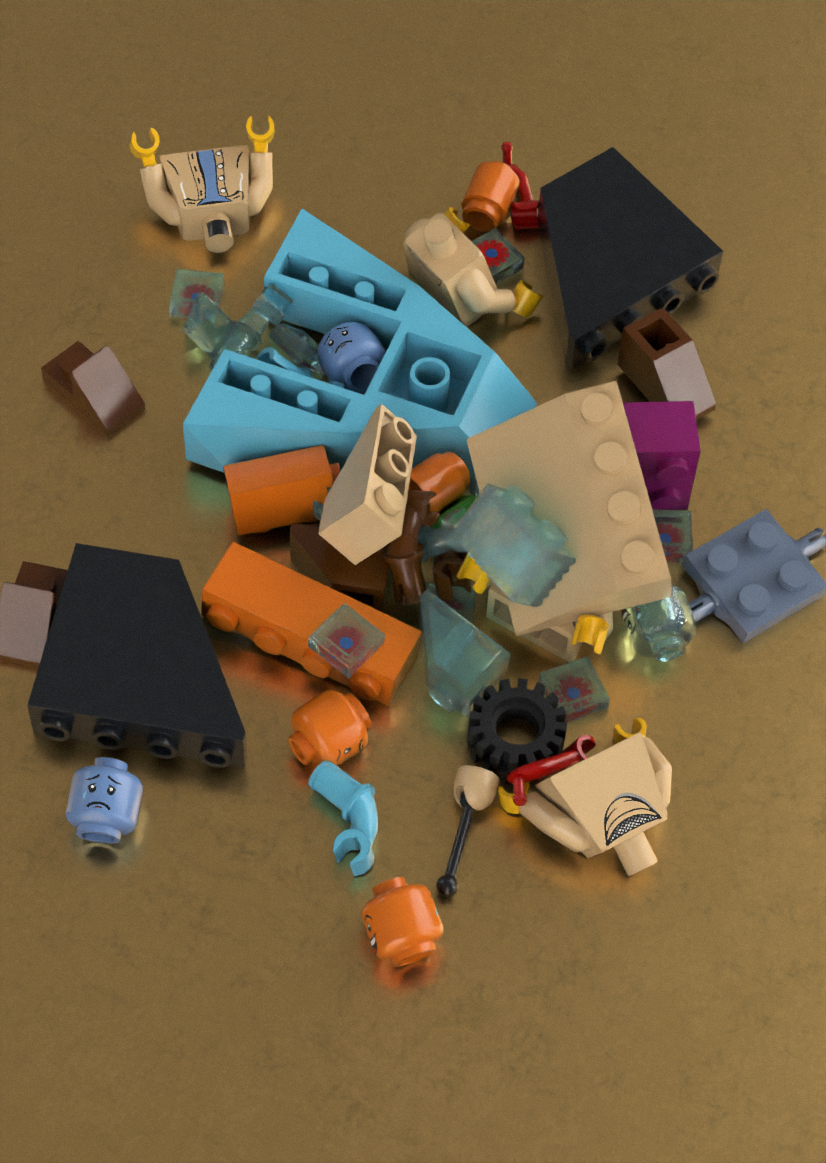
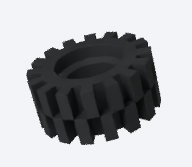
[467,678,567,783]

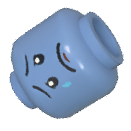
[317,322,386,394]
[65,757,143,843]

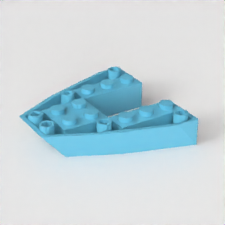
[183,209,537,480]

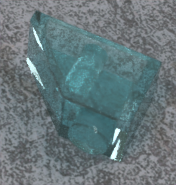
[418,589,511,718]

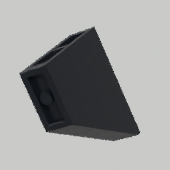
[537,147,724,370]
[27,543,247,768]

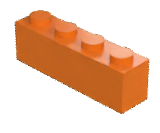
[201,542,422,706]

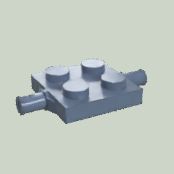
[678,509,826,643]

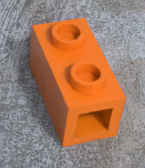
[223,445,341,536]

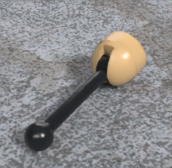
[436,765,500,897]

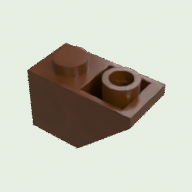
[617,308,716,420]
[290,523,392,613]

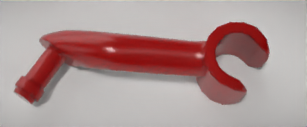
[501,142,539,230]
[506,735,596,806]

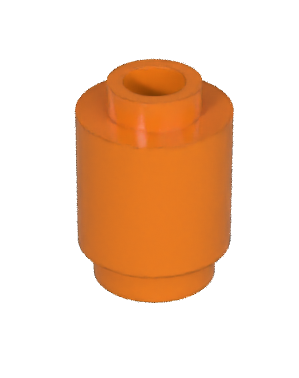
[461,161,520,232]
[409,452,471,512]

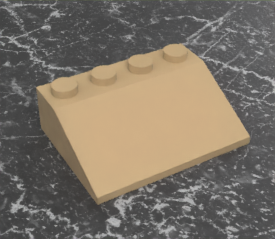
[466,381,672,636]

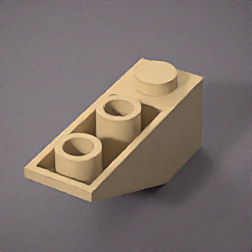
[318,404,417,565]

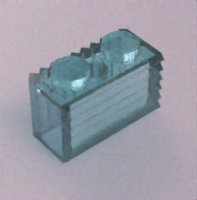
[450,483,576,607]

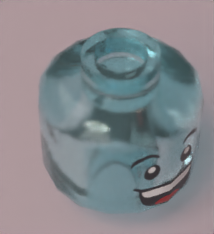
[621,585,697,661]

